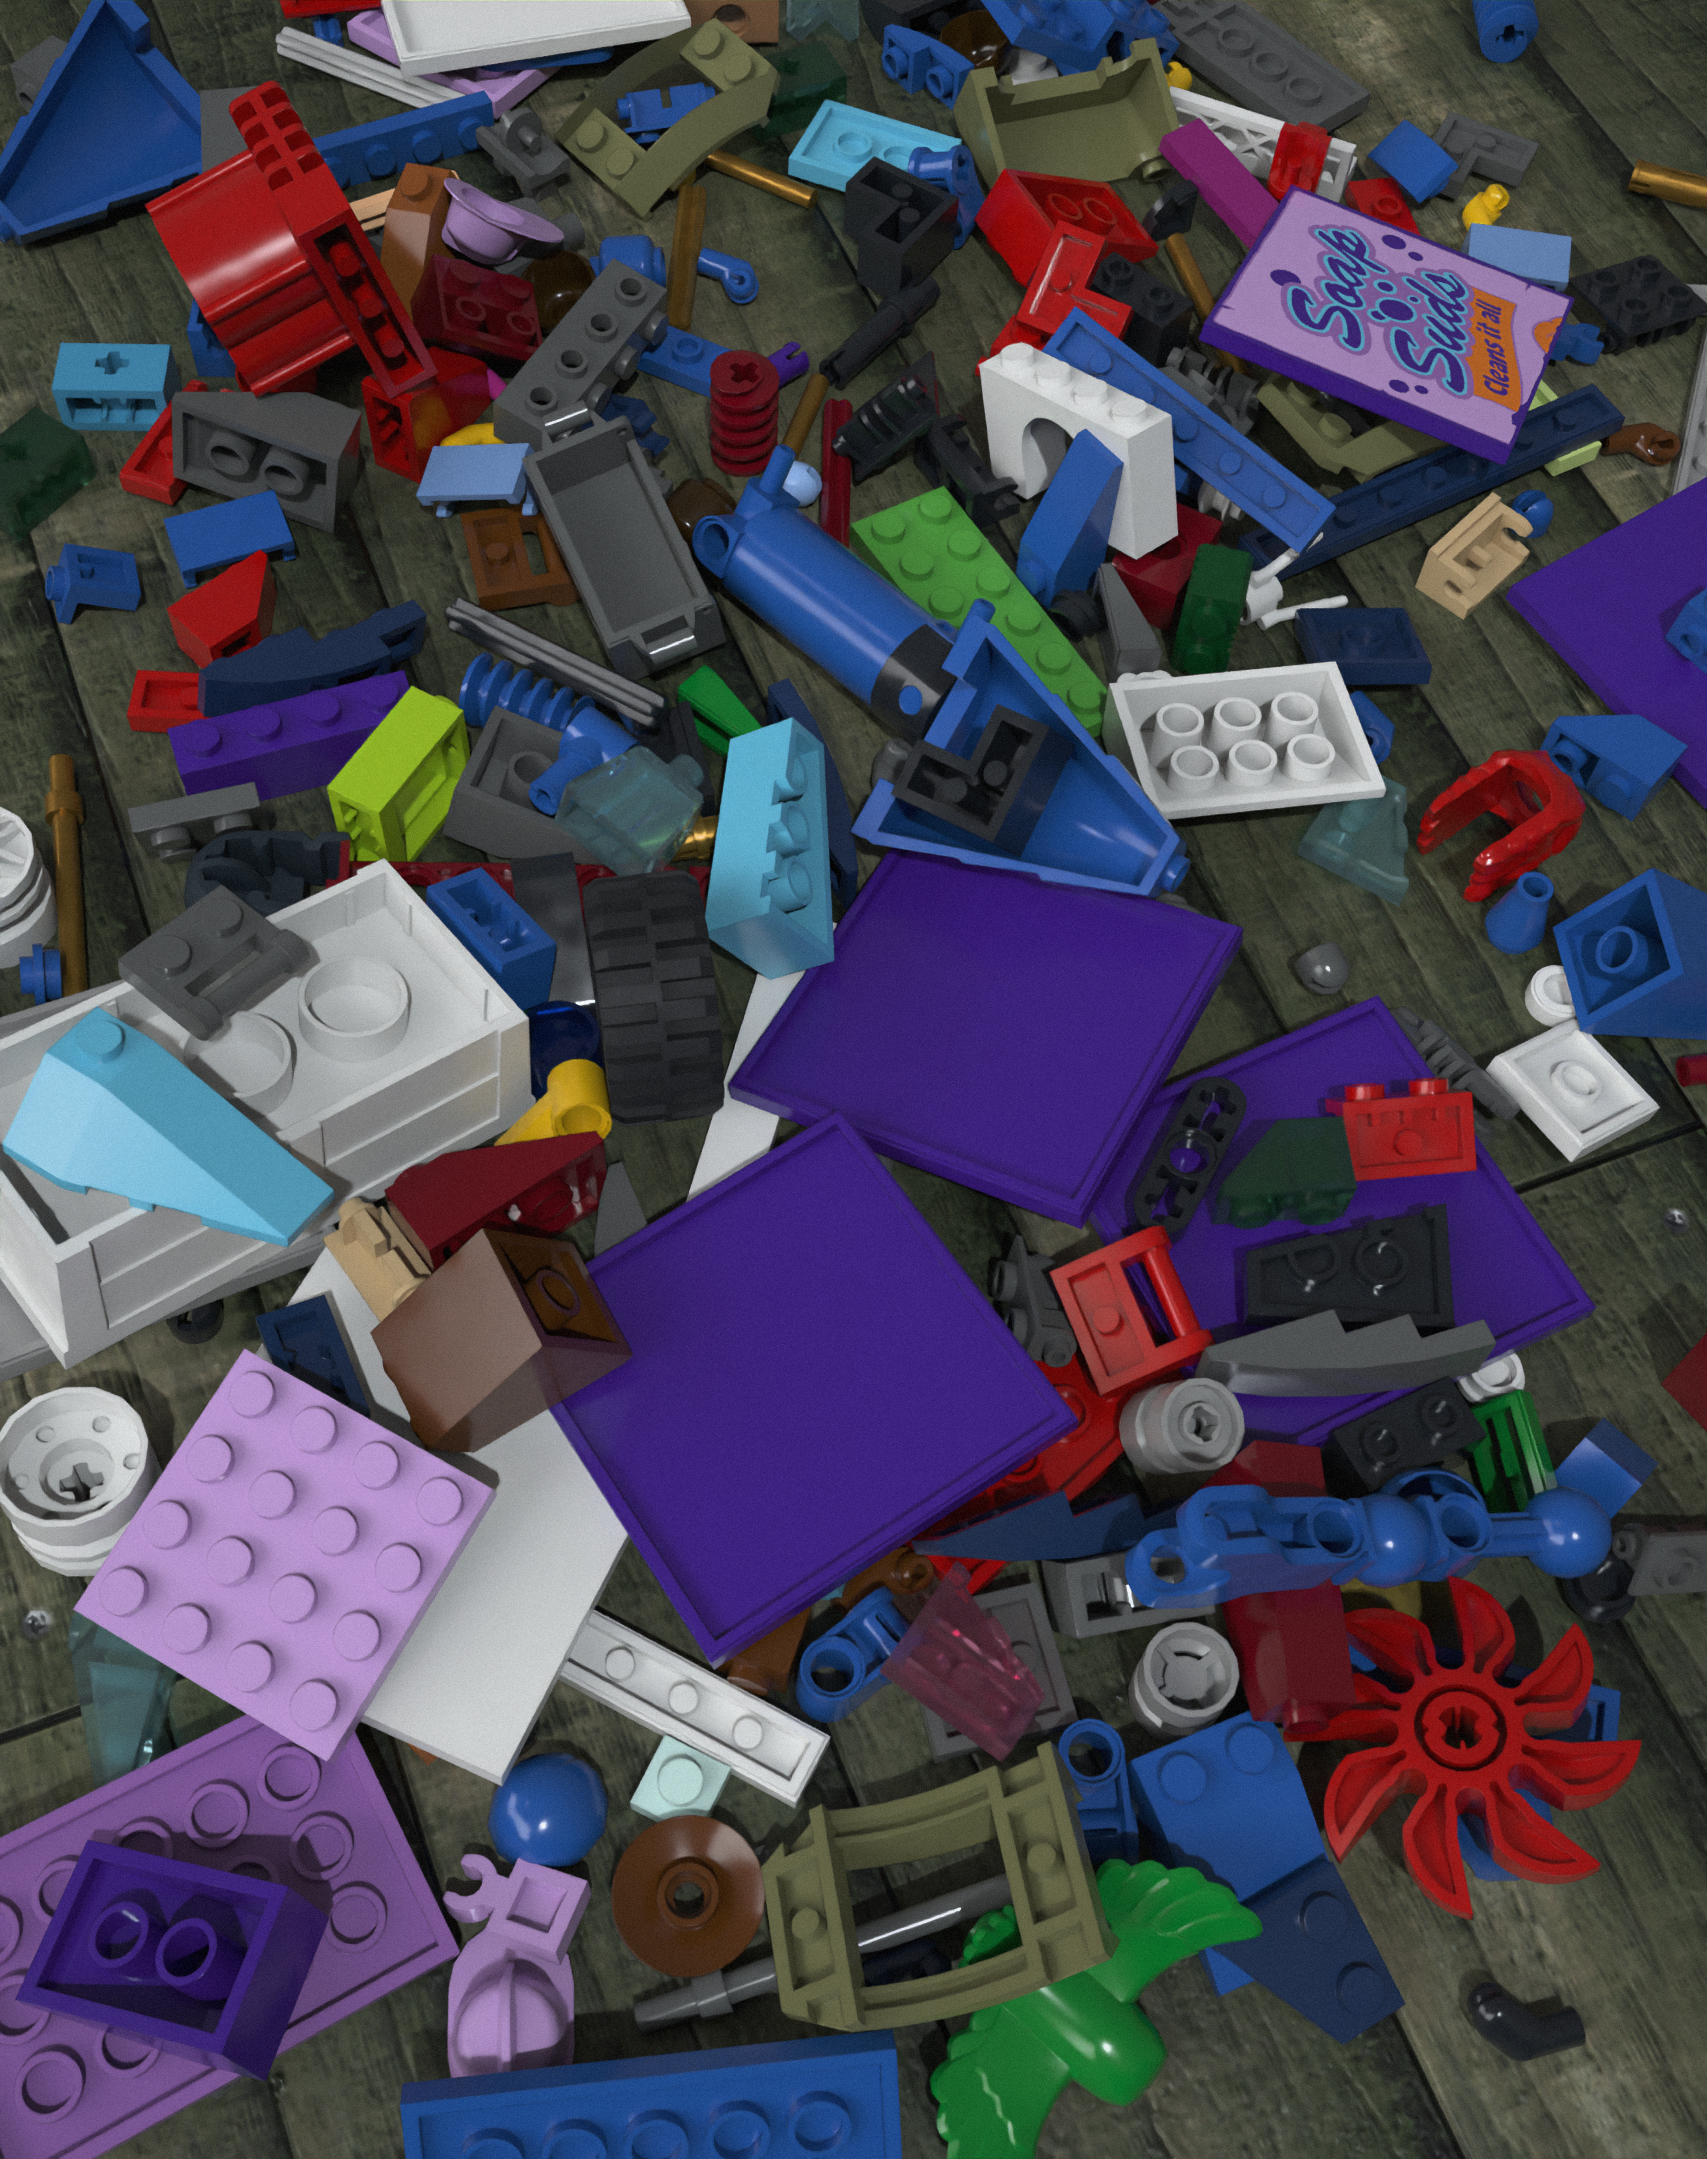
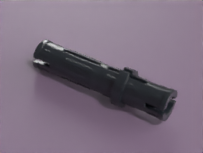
[819,272,941,390]

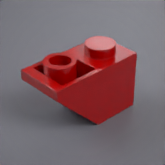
[166,549,277,669]

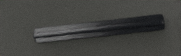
[444,597,671,729]

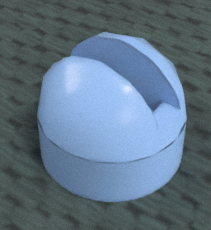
[782,460,822,507]

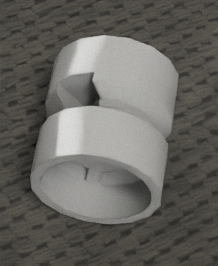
[1119,1378,1245,1475]
[1128,1622,1239,1744]

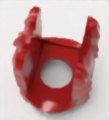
[1416,749,1586,903]

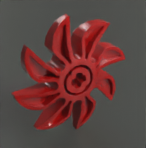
[1283,1576,1641,1920]

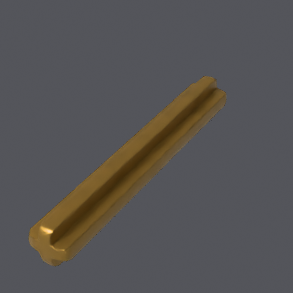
[665,184,706,333]

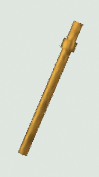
[44,754,88,998]

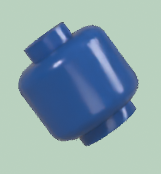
[589,235,666,288]

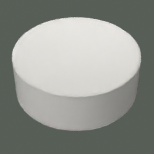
[1524,965,1578,1027]

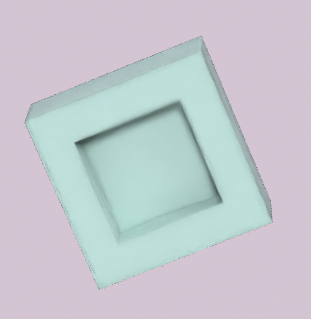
[630,1734,731,1822]

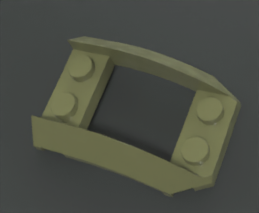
[553,18,781,223]
[1256,372,1451,484]
[761,1741,1121,2032]

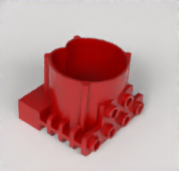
[145,81,439,400]

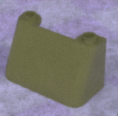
[953,37,1180,191]

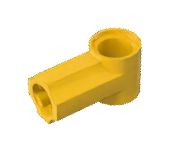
[494,1059,612,1146]

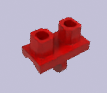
[1265,121,1333,203]

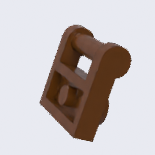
[460,504,580,611]

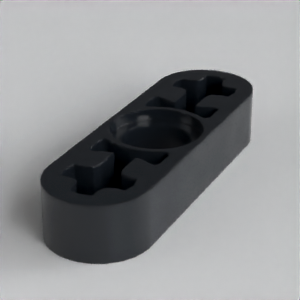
[1129,1077,1247,1245]

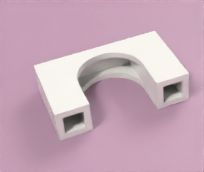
[979,342,1178,560]

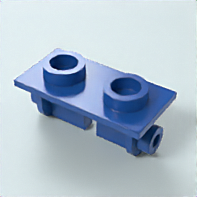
[616,82,715,145]

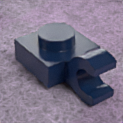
[582,394,671,458]

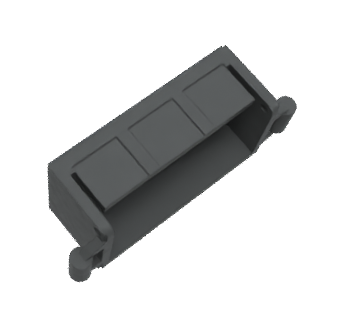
[521,399,726,681]

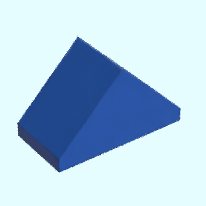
[1534,1417,1658,1519]

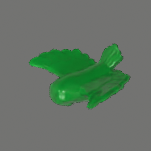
[930,1859,1263,2159]

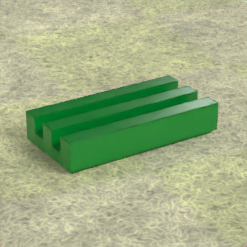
[1470,1389,1558,1513]

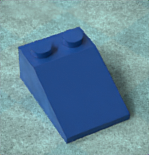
[1127,1710,1329,1998]

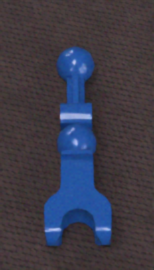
[1124,1484,1613,1609]

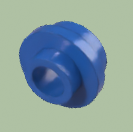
[19,943,62,1006]

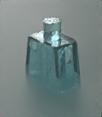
[554,746,705,876]

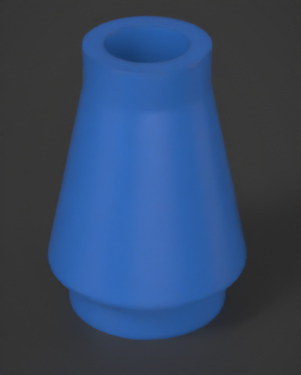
[1485,872,1554,954]

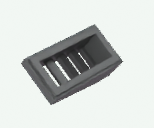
[1091,563,1162,683]

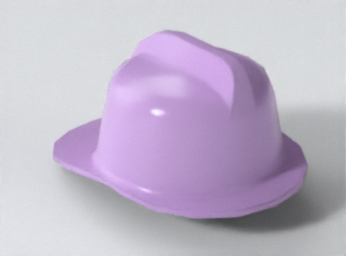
[442,177,565,264]
[448,1929,575,2078]

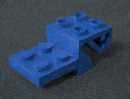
[981,0,1180,76]

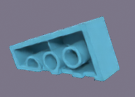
[705,717,835,980]

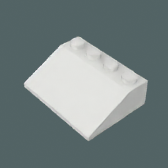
[1101,661,1386,820]

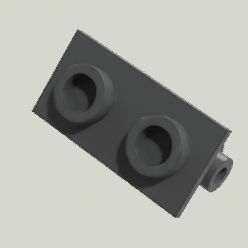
[992,1235,1077,1368]
[1612,1521,1707,1596]

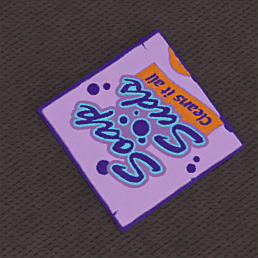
[1199,184,1575,465]

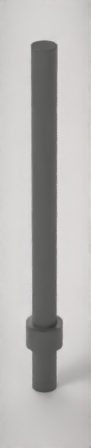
[633,1873,1013,2036]

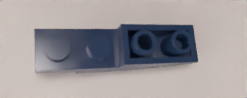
[197,599,427,717]

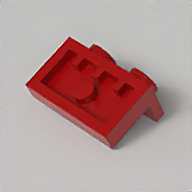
[1325,1077,1477,1182]

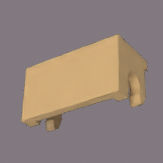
[1415,492,1533,620]

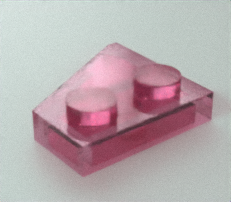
[879,1560,1046,1762]

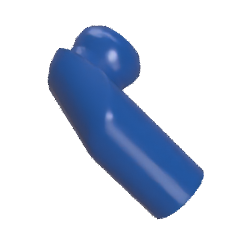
[697,247,759,304]
[1350,690,1395,765]

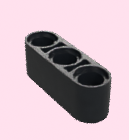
[510,852,598,1039]

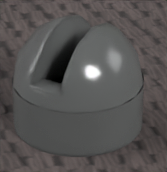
[1294,942,1350,995]

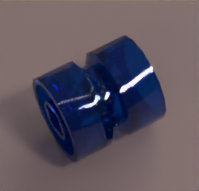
[525,1000,604,1103]

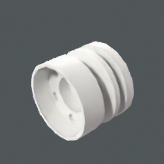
[0,807,58,969]
[0,1387,162,1576]

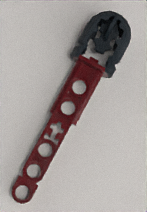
[184,830,712,928]

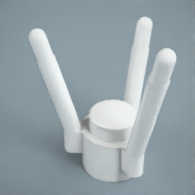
[1240,532,1348,631]

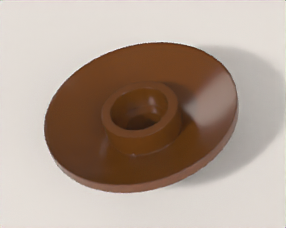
[611,1815,765,1978]

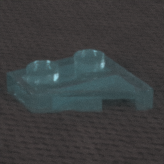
[1297,775,1409,906]

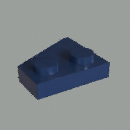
[1210,1859,1405,2045]

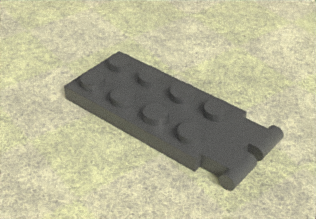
[1151,0,1371,132]

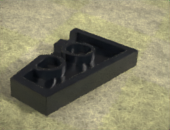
[1242,1203,1455,1337]

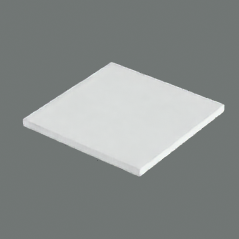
[380,0,691,78]
[255,1247,630,1786]

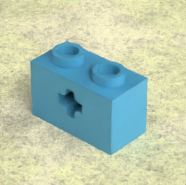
[51,343,182,431]

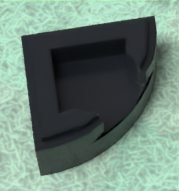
[1142,179,1199,242]

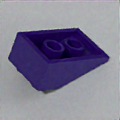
[15,1839,330,2081]

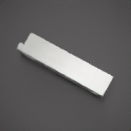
[1169,86,1358,203]

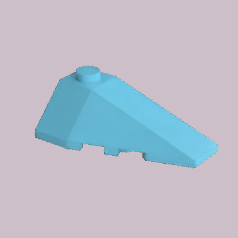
[2,1006,335,1247]

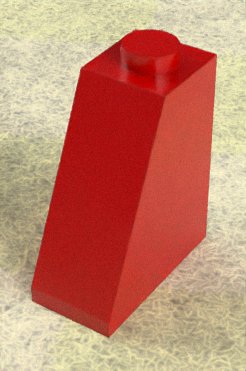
[361,344,491,484]

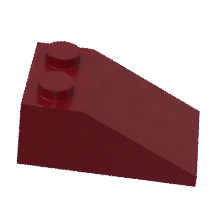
[384,1131,607,1274]

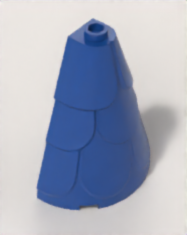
[0,0,202,246]
[851,613,1191,898]

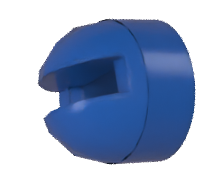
[1510,490,1554,538]

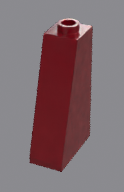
[1192,1440,1357,1734]

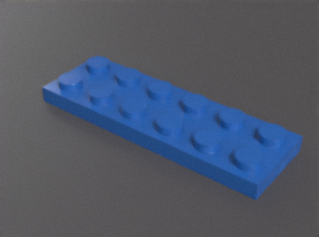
[400,2029,902,2159]

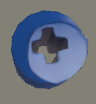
[1471,0,1539,63]
[459,652,595,733]

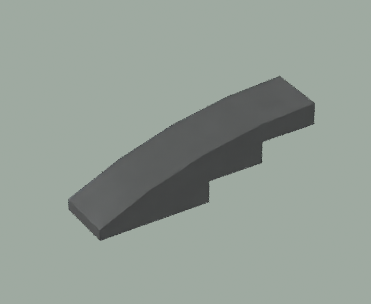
[1194,1309,1497,1397]

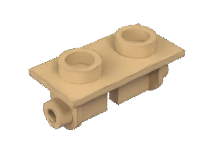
[322,1198,432,1323]

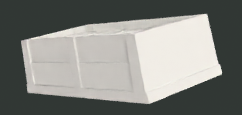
[0,858,536,1370]

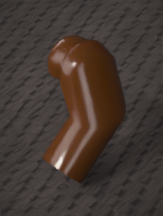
[1599,422,1681,465]
[829,1547,935,1616]

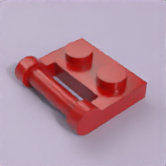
[1049,1226,1216,1400]

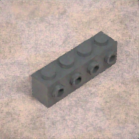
[493,258,669,452]

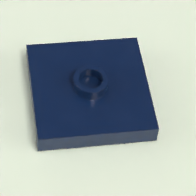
[1293,608,1432,685]

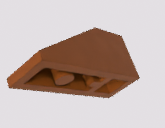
[380,163,459,323]

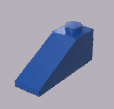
[1015,429,1124,610]

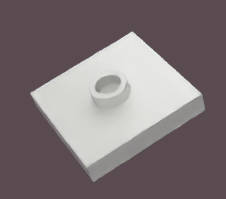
[1486,1018,1660,1163]

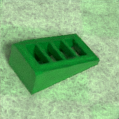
[678,665,762,760]

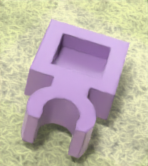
[443,1854,592,1965]

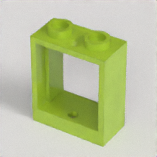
[327,686,470,862]

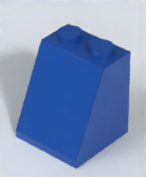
[1553,868,1707,1040]

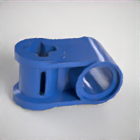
[908,145,985,250]
[795,1586,934,1723]
[1055,1718,1139,1866]

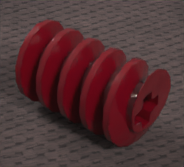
[709,350,780,476]

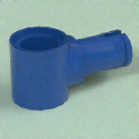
[528,705,641,815]

